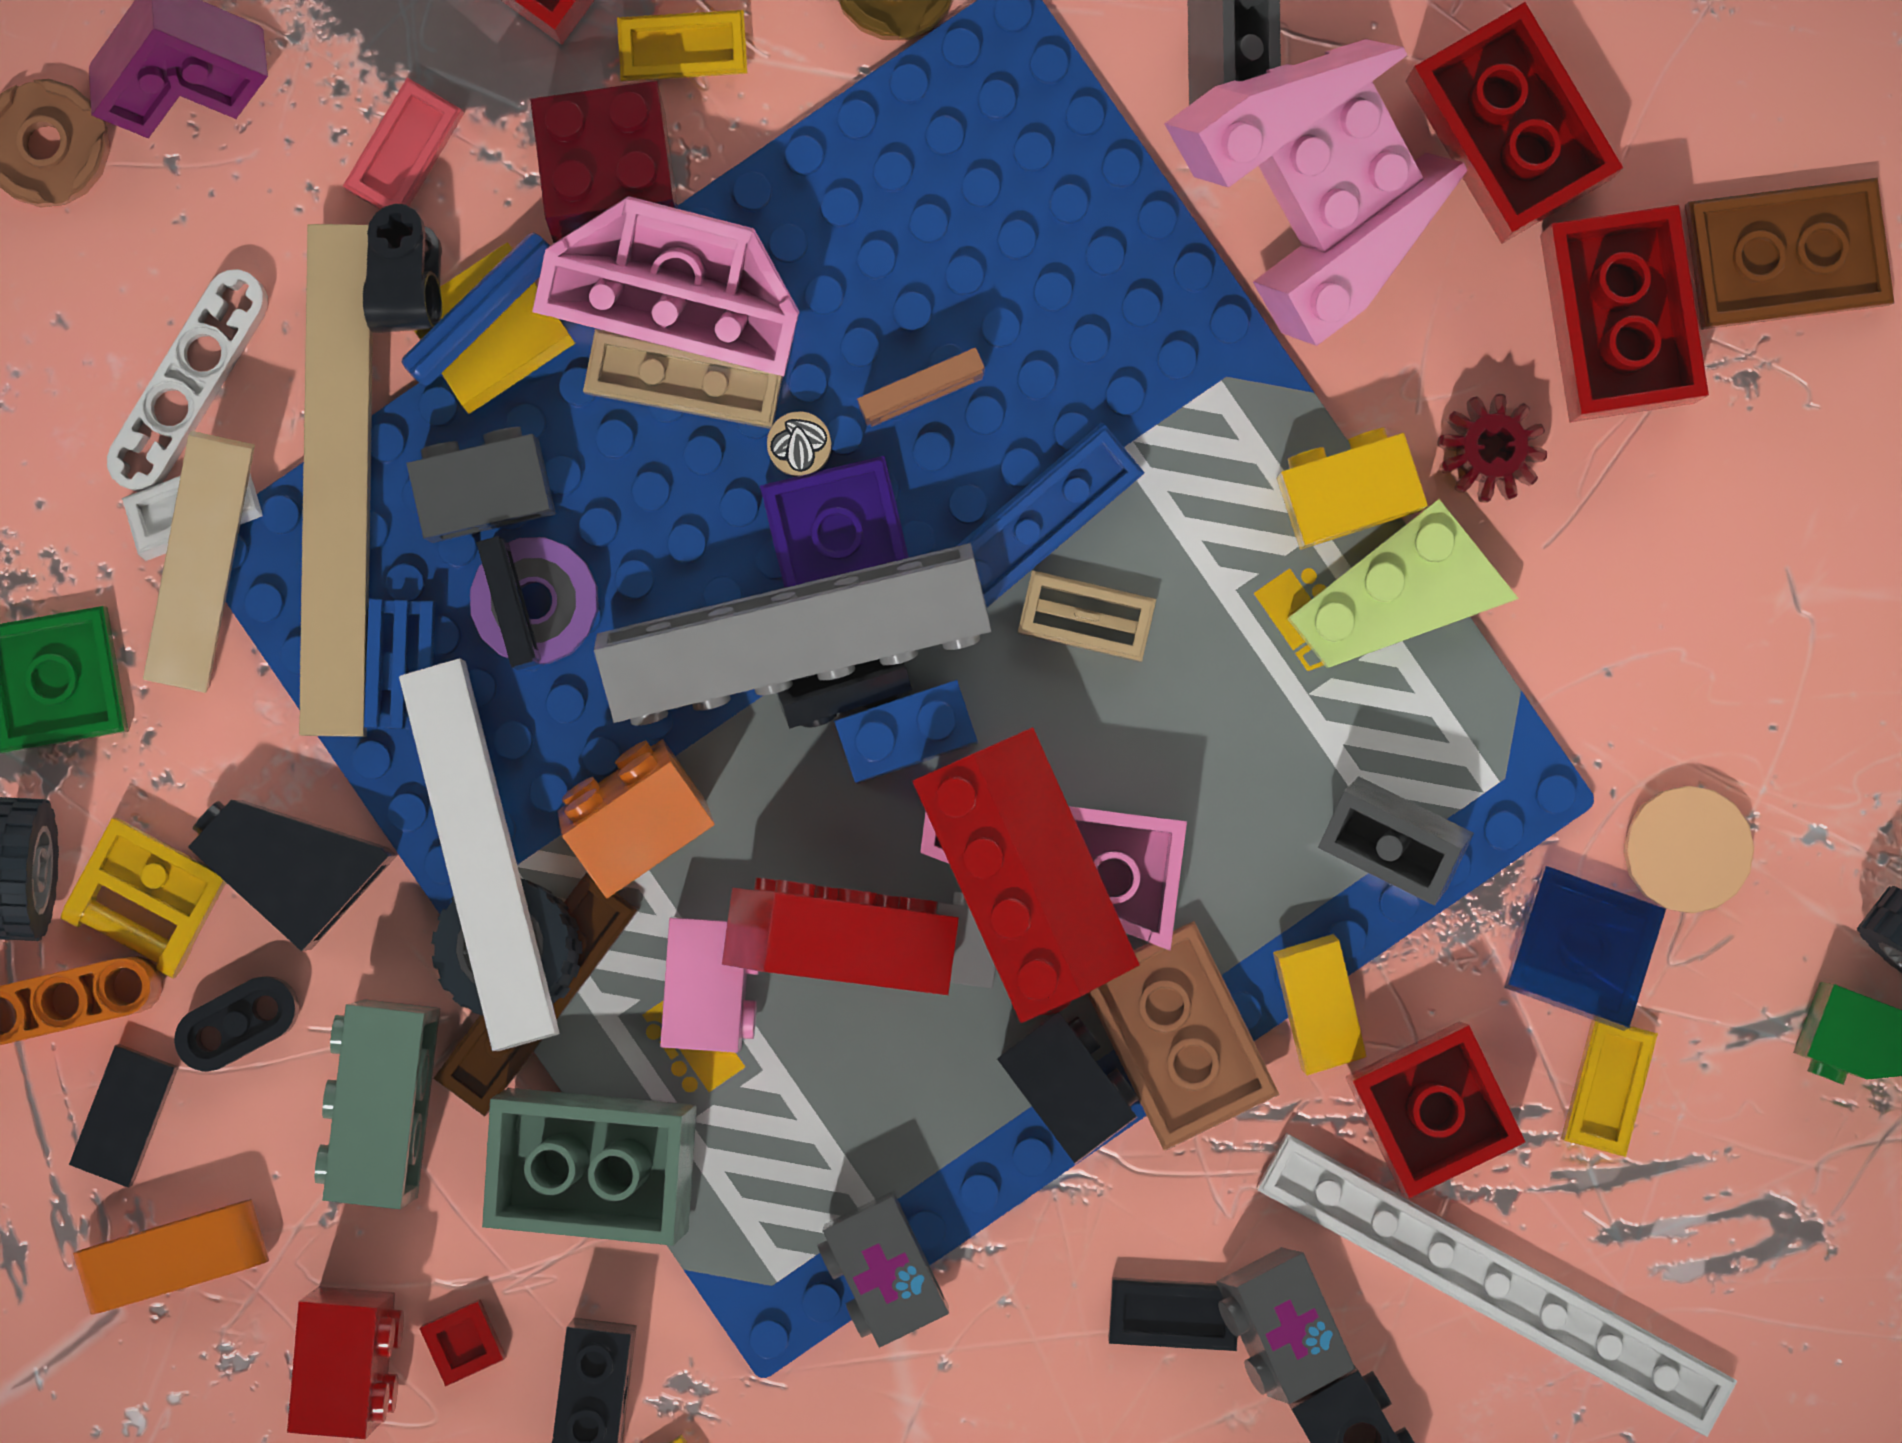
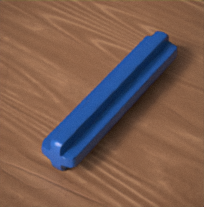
[401,232,550,386]

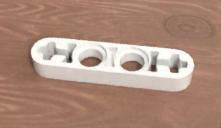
[107,269,268,492]

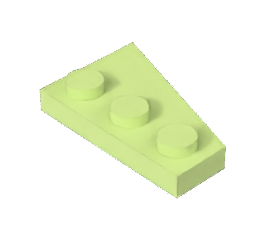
[1288,499,1519,668]

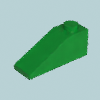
[1793,982,1902,1085]

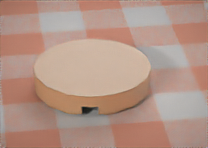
[1623,786,1754,914]

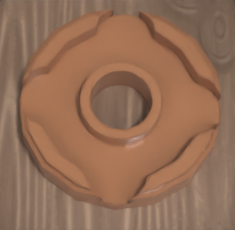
[0,78,110,208]

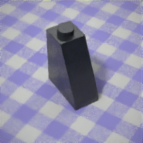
[188,800,397,951]

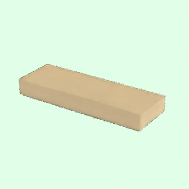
[583,329,783,429]

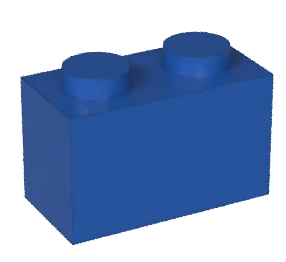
[834,680,978,784]

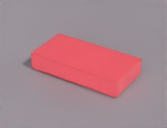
[343,77,464,210]

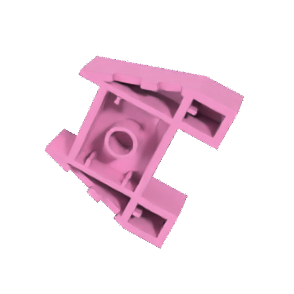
[1164,39,1468,346]

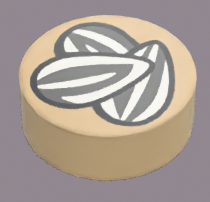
[767,412,832,477]

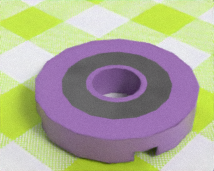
[470,537,599,664]

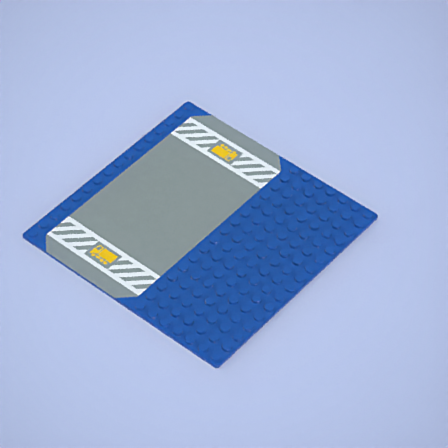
[225,0,1594,1378]

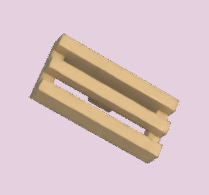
[1017,570,1156,662]

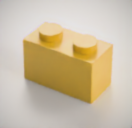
[1276,427,1428,550]

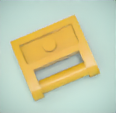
[61,818,226,979]

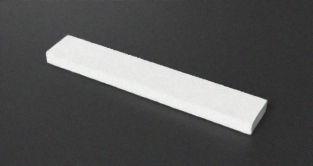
[399,658,560,1051]

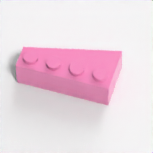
[920,806,1187,951]

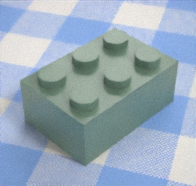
[314,999,441,1210]
[482,1088,697,1246]

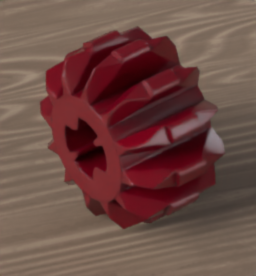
[1437,394,1547,503]

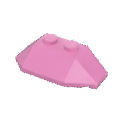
[532,196,799,377]

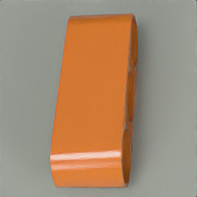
[0,956,163,1045]
[73,1199,269,1315]

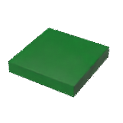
[0,606,129,754]

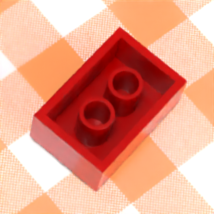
[1406,2,1624,244]
[1540,204,1709,423]
[722,877,959,996]

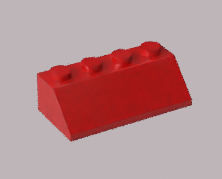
[912,727,1140,1023]

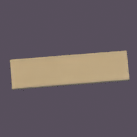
[143,431,255,693]

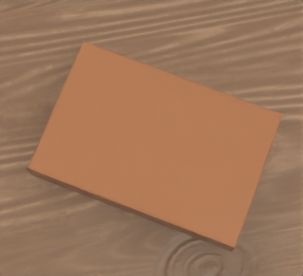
[1087,921,1280,1151]

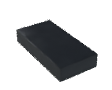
[476,536,541,670]
[69,1044,179,1188]
[1108,1277,1238,1351]

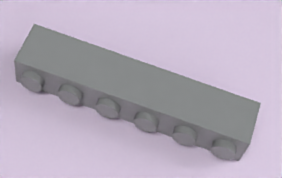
[594,543,992,726]

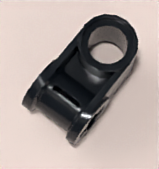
[363,204,442,333]

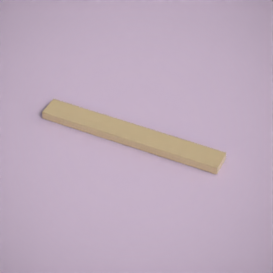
[299,224,373,737]

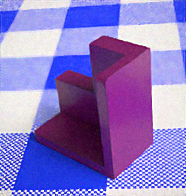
[89,0,268,139]

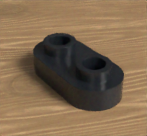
[174,976,299,1072]

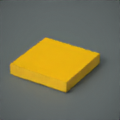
[414,242,575,414]

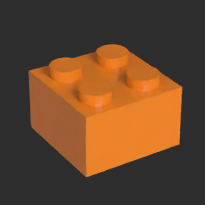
[558,739,715,899]

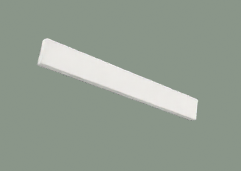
[1256,1133,1737,1437]

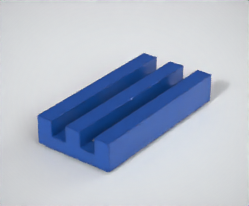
[364,599,436,729]

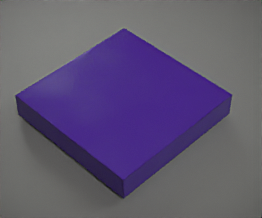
[760,456,909,588]

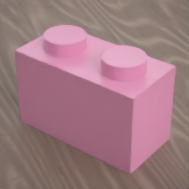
[660,917,759,1053]

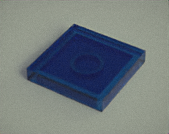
[1504,866,1666,1031]

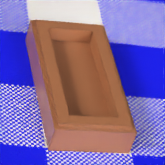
[857,347,985,427]

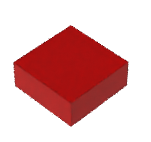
[419,1299,507,1387]

